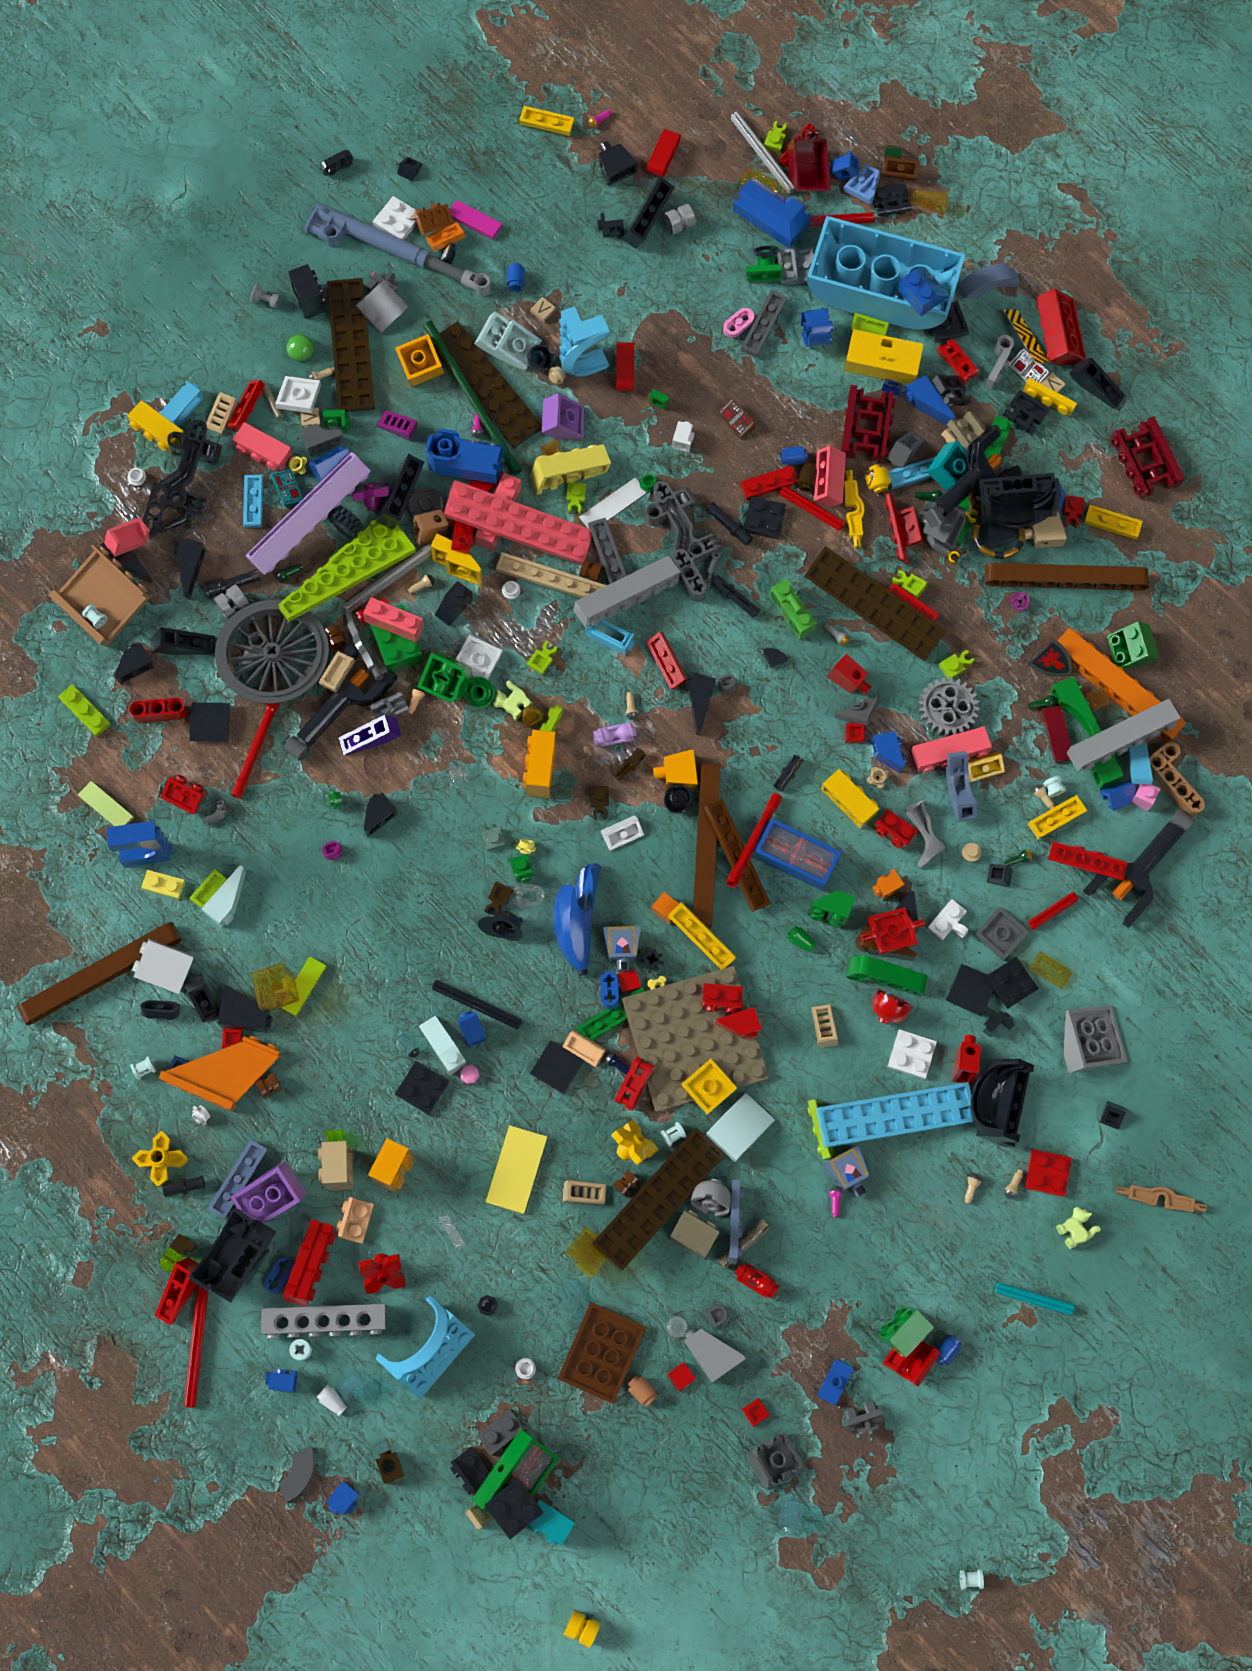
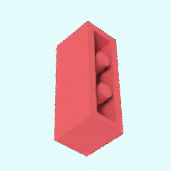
[232,422,293,472]
[814,446,846,508]
[363,597,424,643]

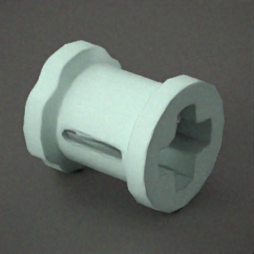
[82,604,108,629]
[130,1056,156,1080]
[661,1122,687,1147]
[959,1570,984,1590]

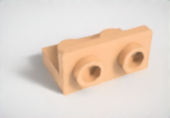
[336,1197,374,1244]

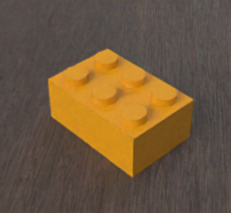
[523,730,556,798]
[368,1138,414,1193]

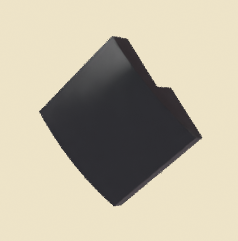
[189,702,230,742]
[946,964,994,1017]

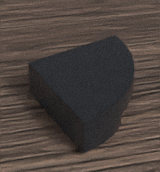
[763,648,788,668]

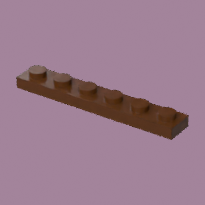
[704,799,771,912]

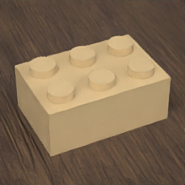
[318,1141,353,1191]

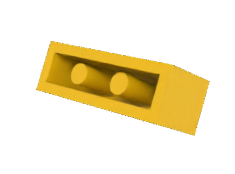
[127,400,184,454]
[821,769,879,829]

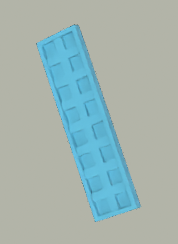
[816,1082,973,1148]

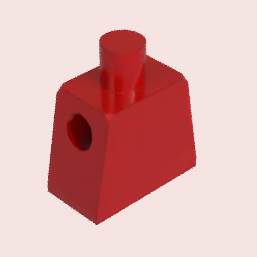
[827,654,872,695]
[952,1035,981,1085]

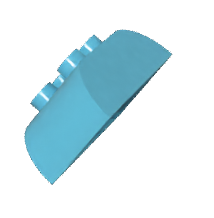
[807,216,966,329]

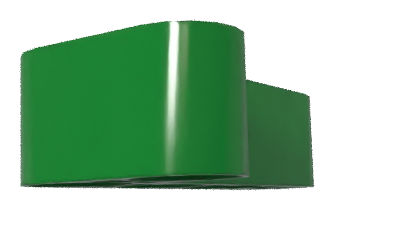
[846,955,928,996]

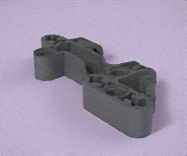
[646,481,724,602]

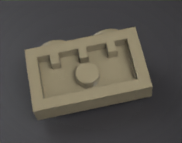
[947,411,985,450]

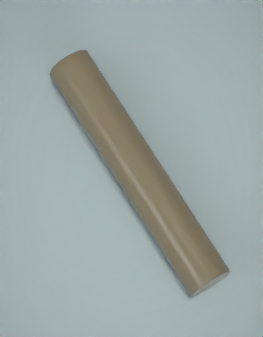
[262,380,283,419]

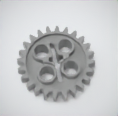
[918,677,980,737]

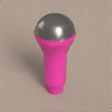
[471,413,484,438]
[829,1186,843,1217]

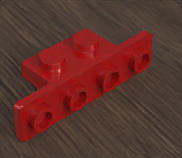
[885,493,924,565]
[451,521,476,554]
[1048,841,1127,880]

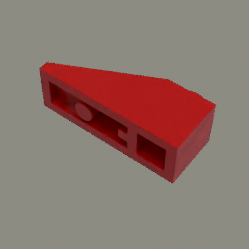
[154,1257,199,1326]

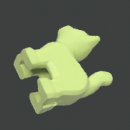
[493,680,533,721]
[1056,1206,1101,1249]

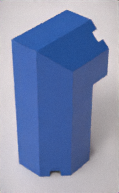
[733,178,812,249]
[425,429,504,484]

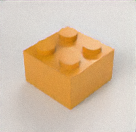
[395,334,444,387]

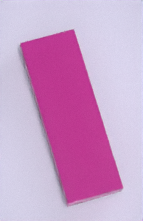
[450,200,502,240]

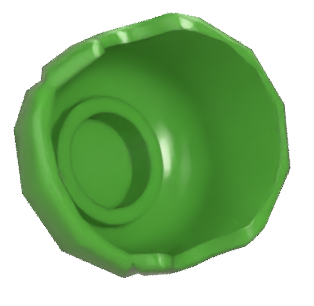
[286,334,315,362]

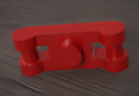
[936,339,979,384]
[614,1056,655,1111]

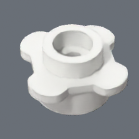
[192,1105,210,1126]

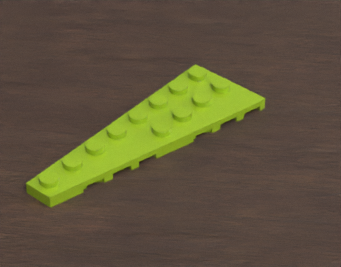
[278,518,416,622]

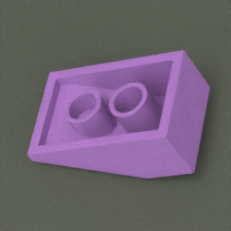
[230,1160,307,1223]

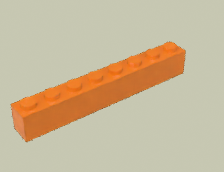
[1057,628,1186,744]

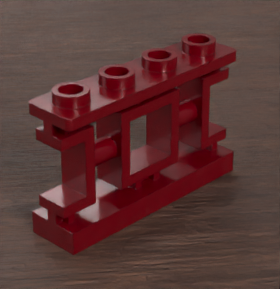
[841,385,896,464]
[1111,416,1185,499]

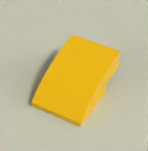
[431,534,483,587]

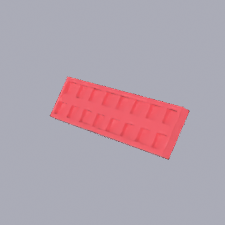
[443,480,592,565]

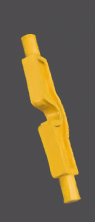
[844,470,864,549]

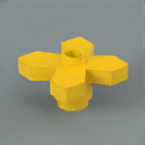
[612,1120,659,1165]
[132,1131,189,1187]

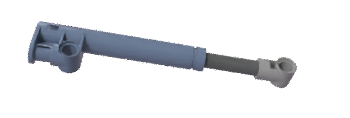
[304,203,491,297]

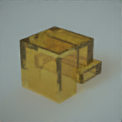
[251,962,300,1011]
[565,1226,607,1280]

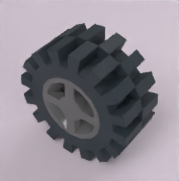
[328,505,363,539]

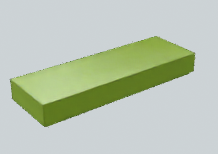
[279,956,327,1017]

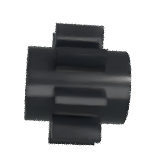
[640,948,664,974]

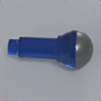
[605,1053,630,1074]

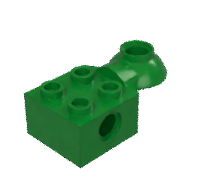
[417,651,495,708]

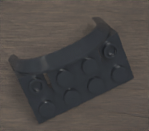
[970,1058,1034,1148]

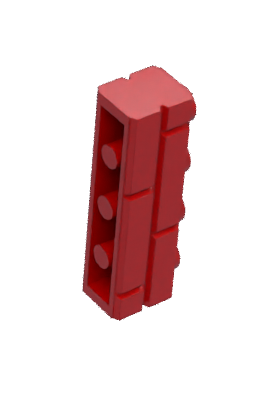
[283,1219,337,1307]

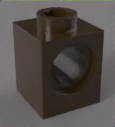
[376,1450,405,1484]

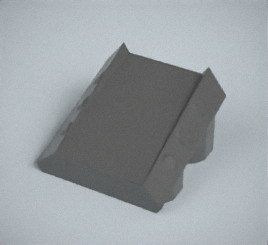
[746,1431,805,1491]

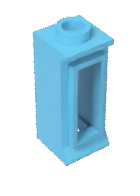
[158,381,203,427]
[585,619,635,656]

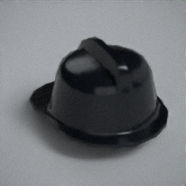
[478,911,523,941]

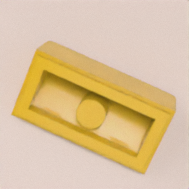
[968,752,1005,782]

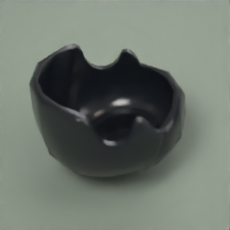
[527,344,556,372]
[663,784,693,814]

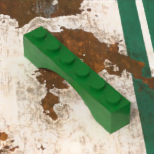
[1050,676,1124,789]

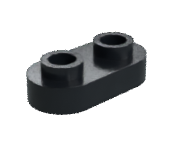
[320,150,354,176]
[140,1000,180,1020]

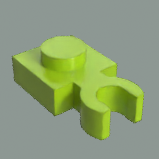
[764,121,786,153]
[566,482,587,515]
[892,570,927,599]
[527,641,557,676]
[939,650,974,680]

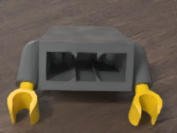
[919,506,978,563]

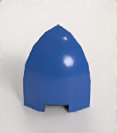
[1100,782,1136,811]

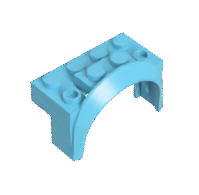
[559,306,610,377]
[376,1296,475,1399]

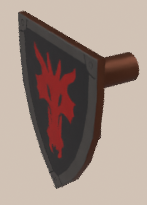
[1027,638,1072,676]

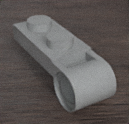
[985,335,1014,390]

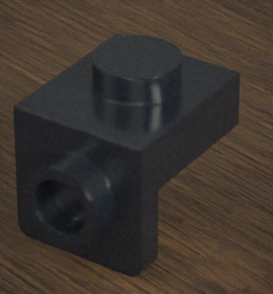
[597,213,624,237]
[982,1011,1016,1037]

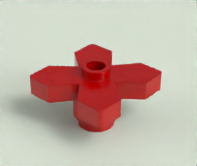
[359,1253,406,1294]

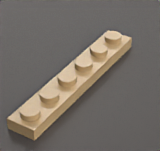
[496,552,607,598]

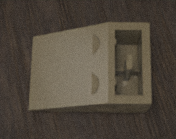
[670,1210,719,1259]

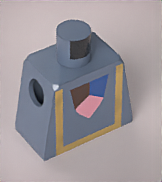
[603,926,641,972]
[823,1145,869,1197]

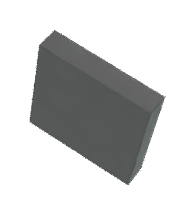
[974,907,1029,961]

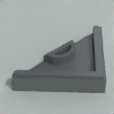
[835,696,880,726]

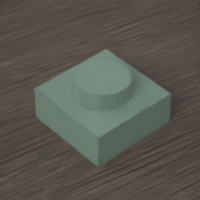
[481,826,506,852]

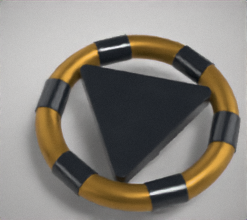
[972,516,1025,559]

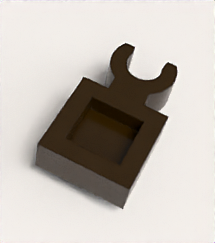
[589,786,609,820]
[485,881,514,917]

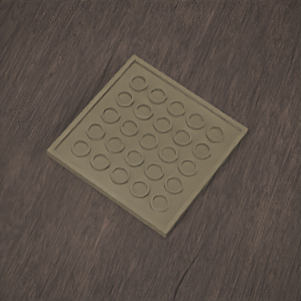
[622,966,769,1112]

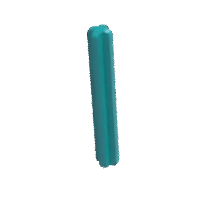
[995,1282,1075,1315]

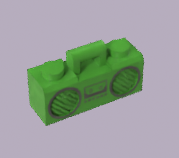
[769,578,817,640]

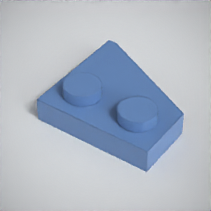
[844,164,880,205]

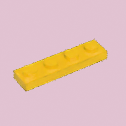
[668,902,736,969]

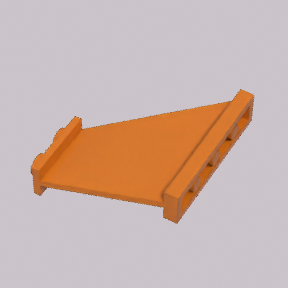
[158,1036,282,1112]

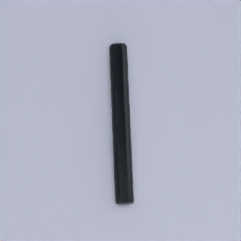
[432,980,522,1029]

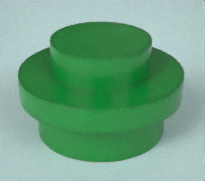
[640,474,658,492]
[327,790,342,810]

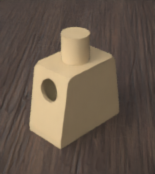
[1024,512,1067,548]

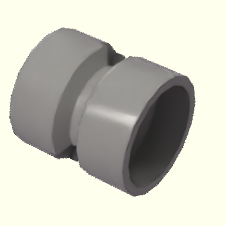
[664,204,696,235]
[213,584,249,619]

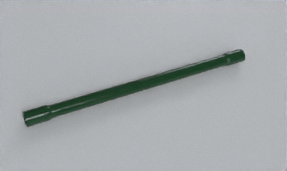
[423,320,522,476]

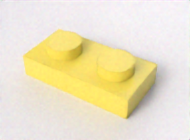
[141,870,185,899]

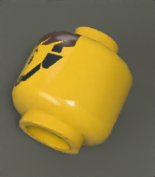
[865,464,891,493]

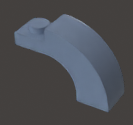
[959,263,1020,299]

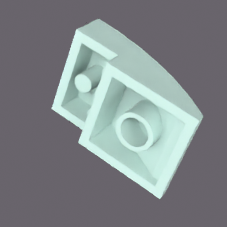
[474,311,542,370]
[706,1093,775,1162]

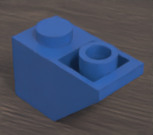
[871,731,906,773]
[458,1011,487,1048]

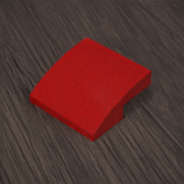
[882,1341,941,1387]

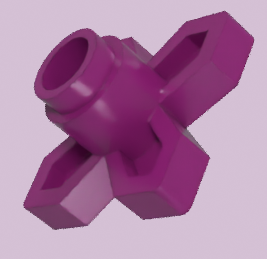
[352,481,390,511]

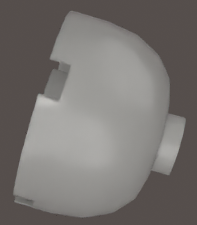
[690,1179,731,1216]

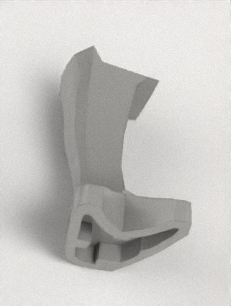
[903,800,946,869]

